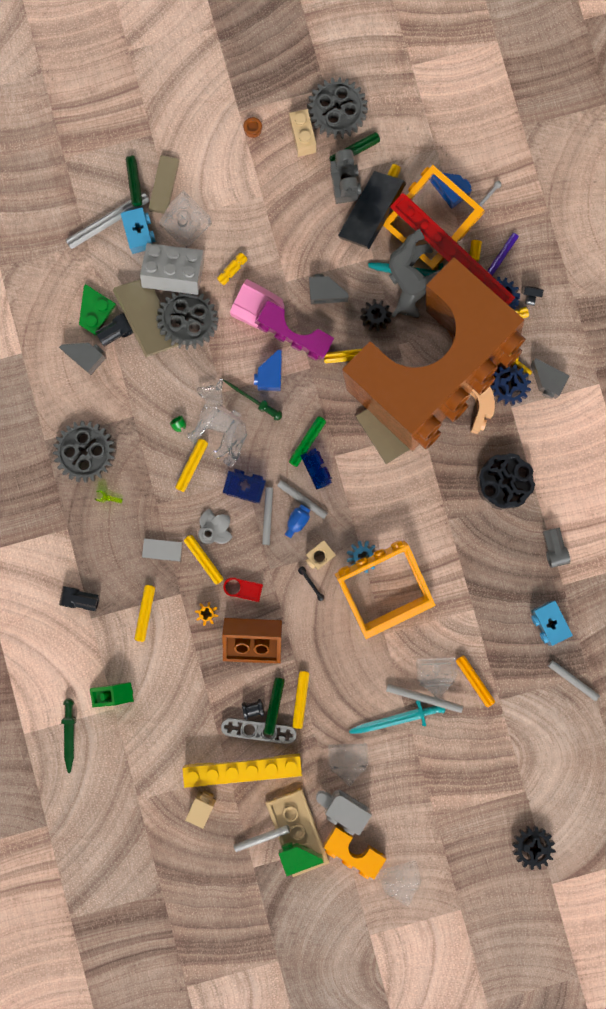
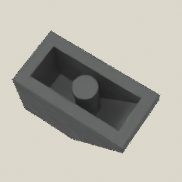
[309,274,349,304]
[59,343,106,375]
[531,358,570,399]

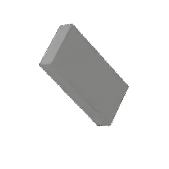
[142,538,183,562]

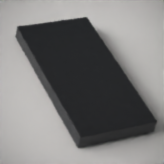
[338,171,406,249]

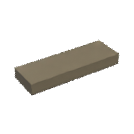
[148,155,180,215]

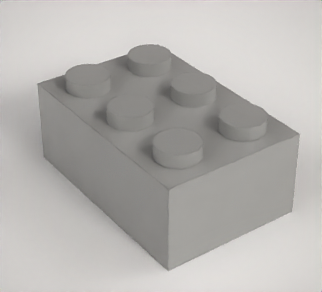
[140,243,204,295]

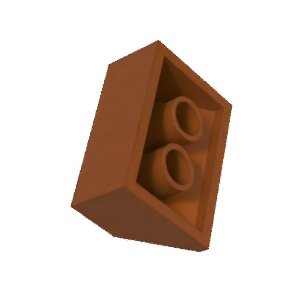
[222,618,282,664]

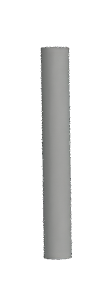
[277,480,328,519]
[262,487,273,545]
[548,660,600,701]
[234,825,290,852]

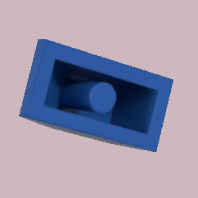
[429,173,472,209]
[254,350,282,391]

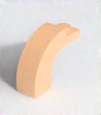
[470,387,495,434]

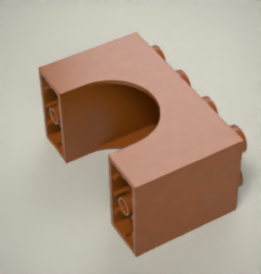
[342,258,526,452]

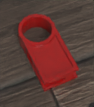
[223,578,263,602]

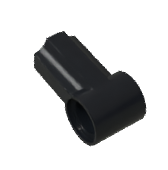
[95,313,133,347]
[59,586,100,611]

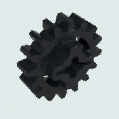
[512,825,556,870]

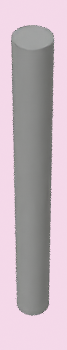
[386,684,463,713]

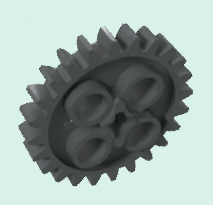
[307,77,368,139]
[156,293,218,350]
[53,421,116,483]

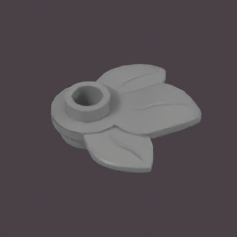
[198,509,232,544]

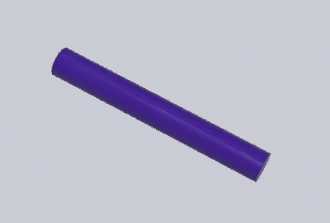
[487,233,519,276]

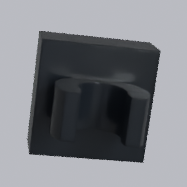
[521,285,544,306]

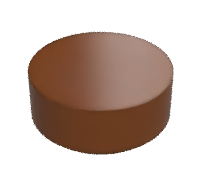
[243,117,262,138]

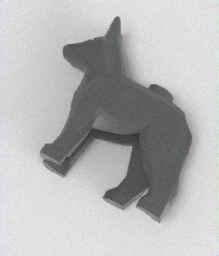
[389,229,443,319]

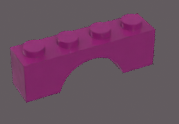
[254,301,334,361]

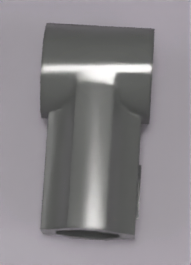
[543,527,570,568]

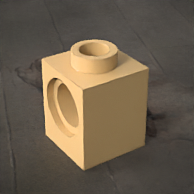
[305,541,336,570]

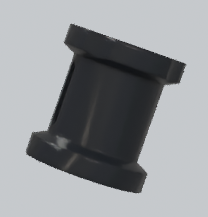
[242,699,264,720]

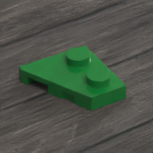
[79,284,116,336]

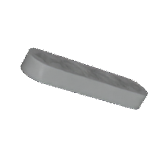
[221,718,296,744]

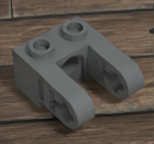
[330,149,361,204]

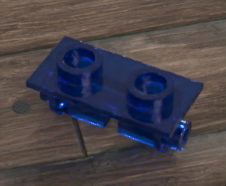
[300,448,332,490]

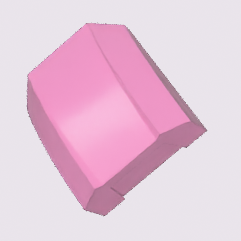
[230,279,284,330]

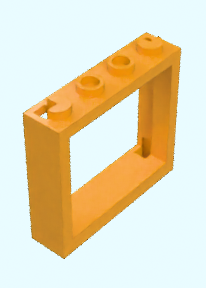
[383,165,485,270]
[335,540,436,639]

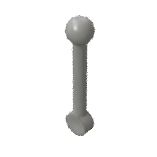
[473,181,502,210]

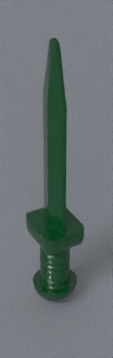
[220,378,282,421]
[61,698,76,773]

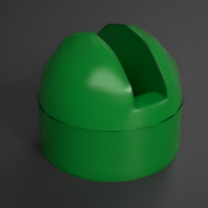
[169,416,186,432]

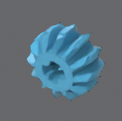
[347,541,376,573]

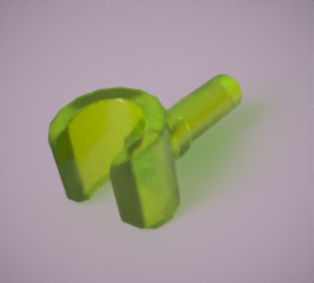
[94,490,123,504]

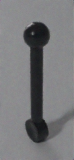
[298,566,324,601]

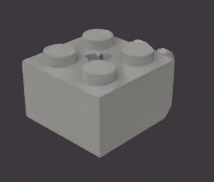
[316,790,372,835]

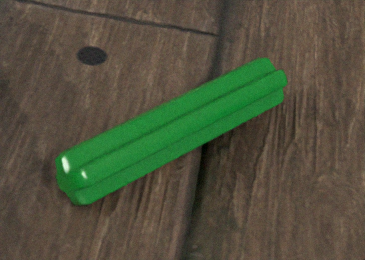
[289,416,326,467]

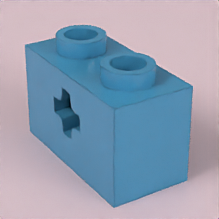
[121,207,156,254]
[531,601,573,646]

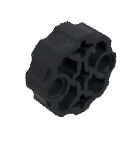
[476,453,535,510]

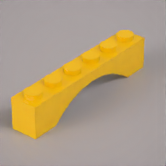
[182,753,302,788]

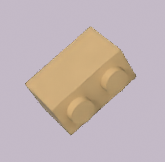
[289,109,316,157]
[185,791,216,829]

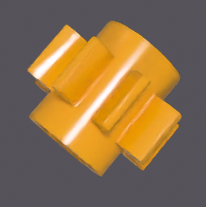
[195,602,219,626]

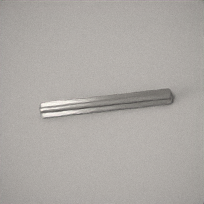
[66,192,149,249]

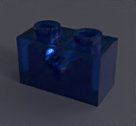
[222,469,266,504]

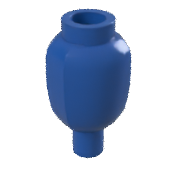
[284,504,311,538]

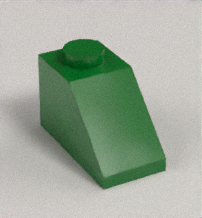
[90,682,134,708]
[278,842,324,877]

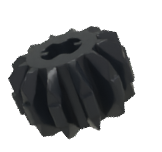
[360,299,392,332]

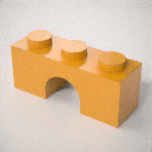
[323,825,386,879]

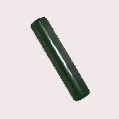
[329,132,380,162]
[125,155,143,207]
[264,678,285,735]

